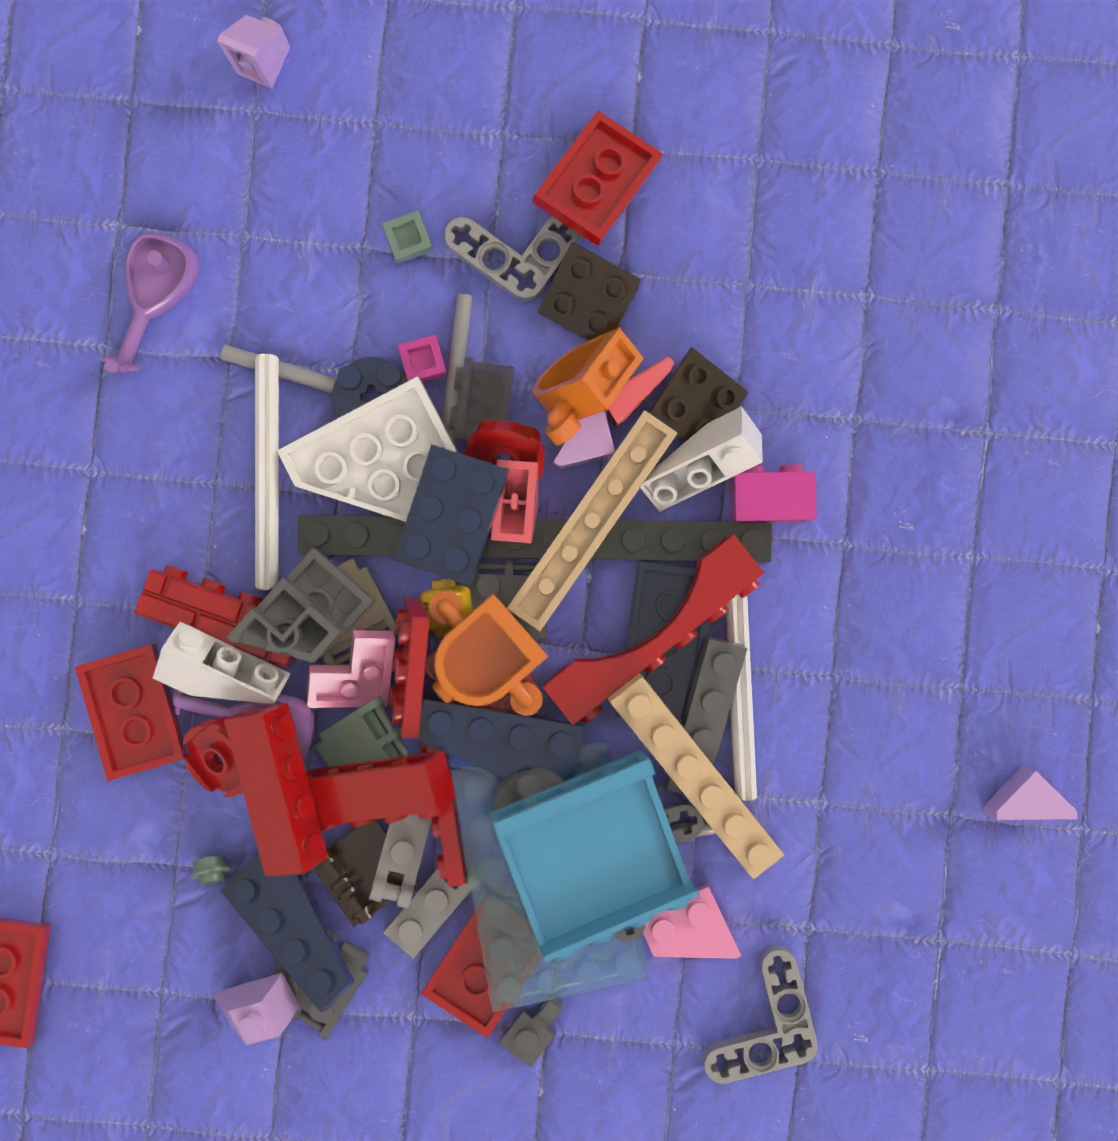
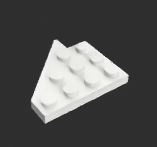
[277,376,458,522]

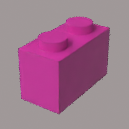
[730,465,816,523]

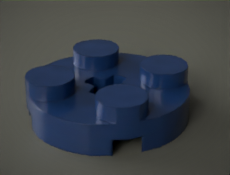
[332,357,408,418]

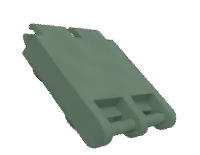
[315,696,411,767]

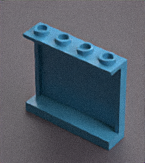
[488,751,700,962]

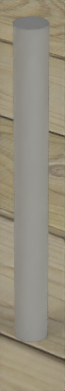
[442,294,473,445]

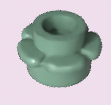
[190,855,231,886]

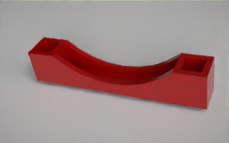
[542,534,764,725]

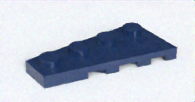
[416,697,584,781]
[220,852,355,1012]

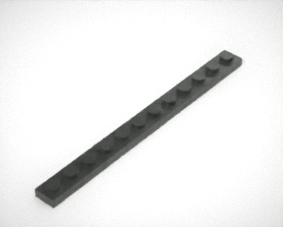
[298,515,772,563]

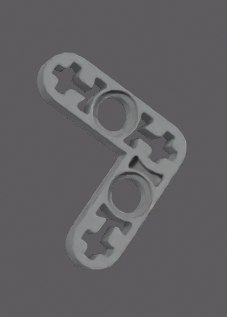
[445,216,583,302]
[703,945,818,1084]

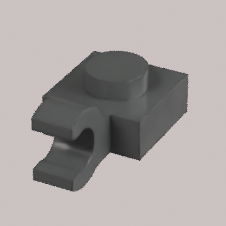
[499,992,563,1067]

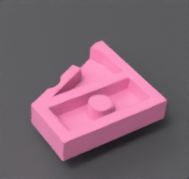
[643,883,741,959]

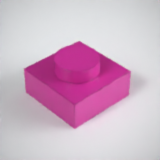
[398,334,447,382]

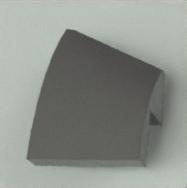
[227,547,375,663]

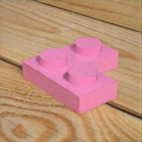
[306,630,395,708]

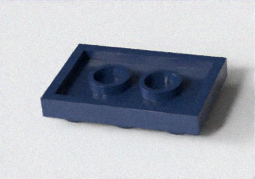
[394,444,510,586]

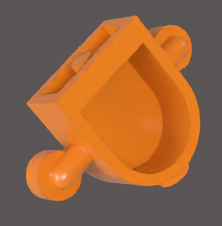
[532,327,644,446]
[429,591,548,716]

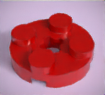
[464,419,545,480]
[183,716,242,797]

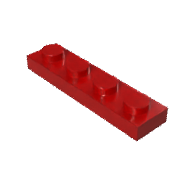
[419,741,469,887]

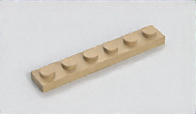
[507,410,677,631]
[608,673,784,880]

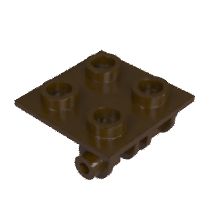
[538,242,642,340]
[649,347,748,442]
[313,819,419,927]

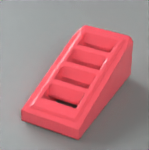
[605,356,675,428]

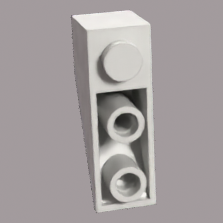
[640,406,763,512]
[153,622,291,705]

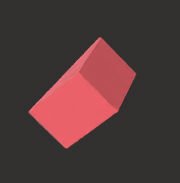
[491,460,539,544]

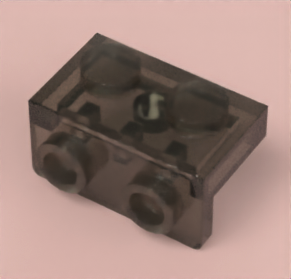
[449,357,514,442]

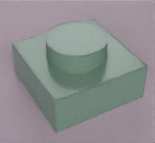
[382,210,434,264]

